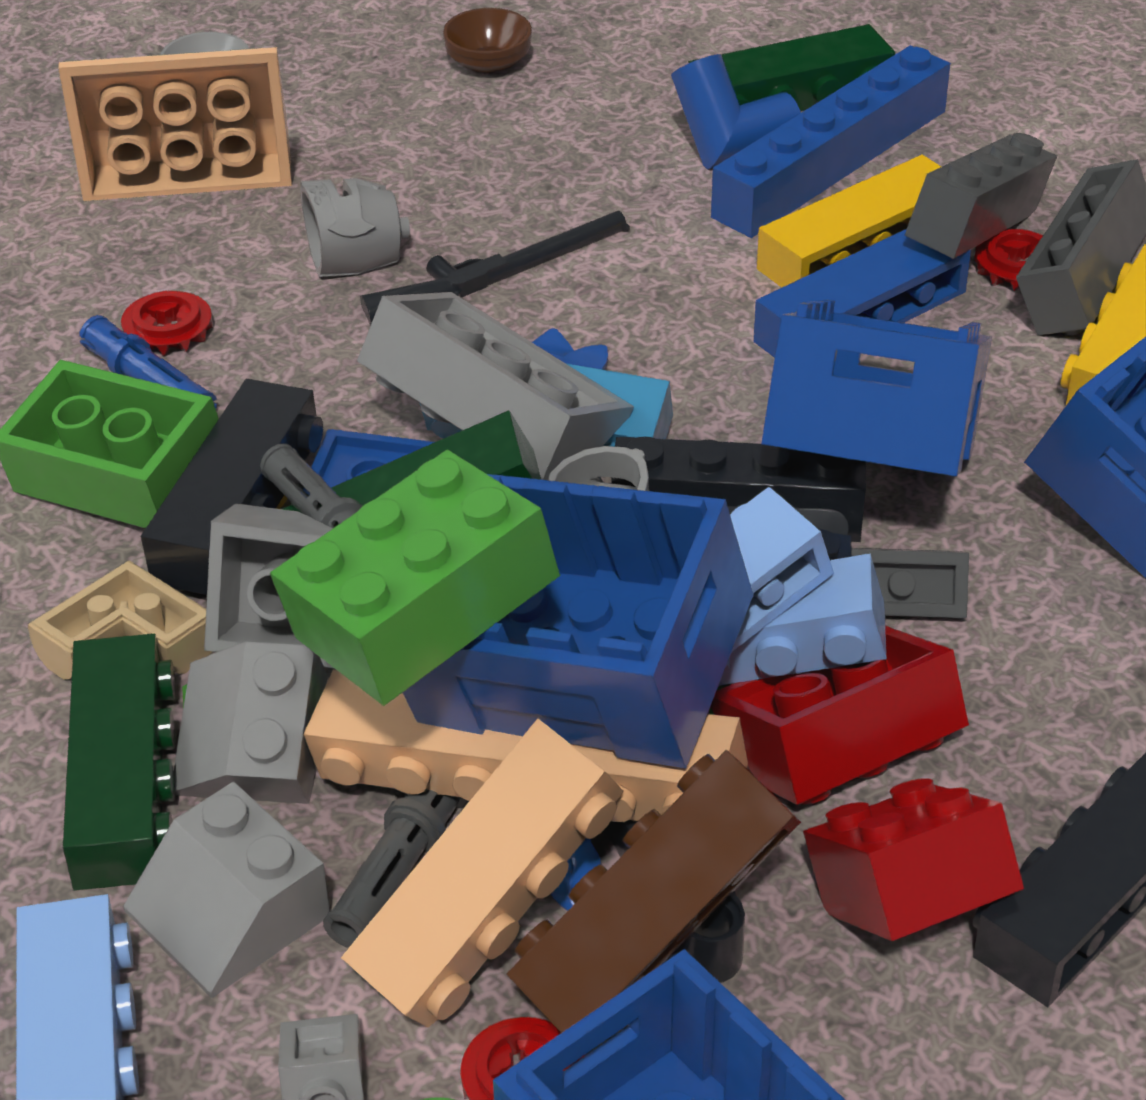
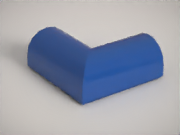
[671,54,801,170]

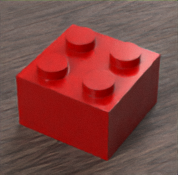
[803,778,1024,941]

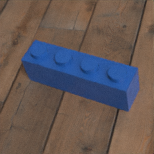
[754,229,971,358]

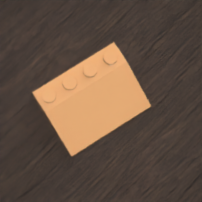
[58,47,292,201]

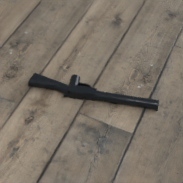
[360,211,630,326]

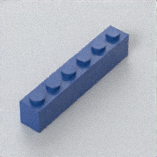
[711,45,951,238]

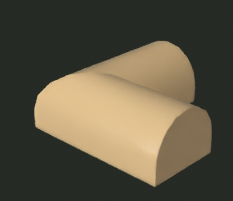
[28,561,212,680]

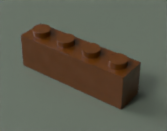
[506,750,801,1033]

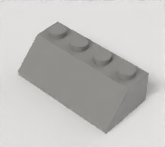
[357,292,634,480]

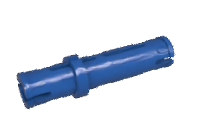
[79,315,217,409]

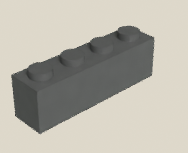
[905,133,1058,259]
[1016,159,1146,336]

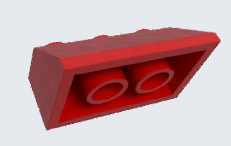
[710,626,969,805]

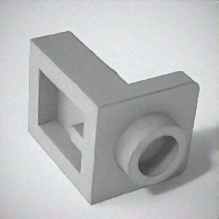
[278,1014,364,1100]

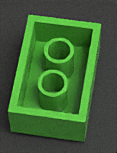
[0,359,219,528]
[270,449,560,706]

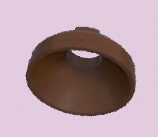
[443,8,532,74]

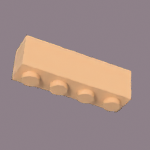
[341,719,624,1028]

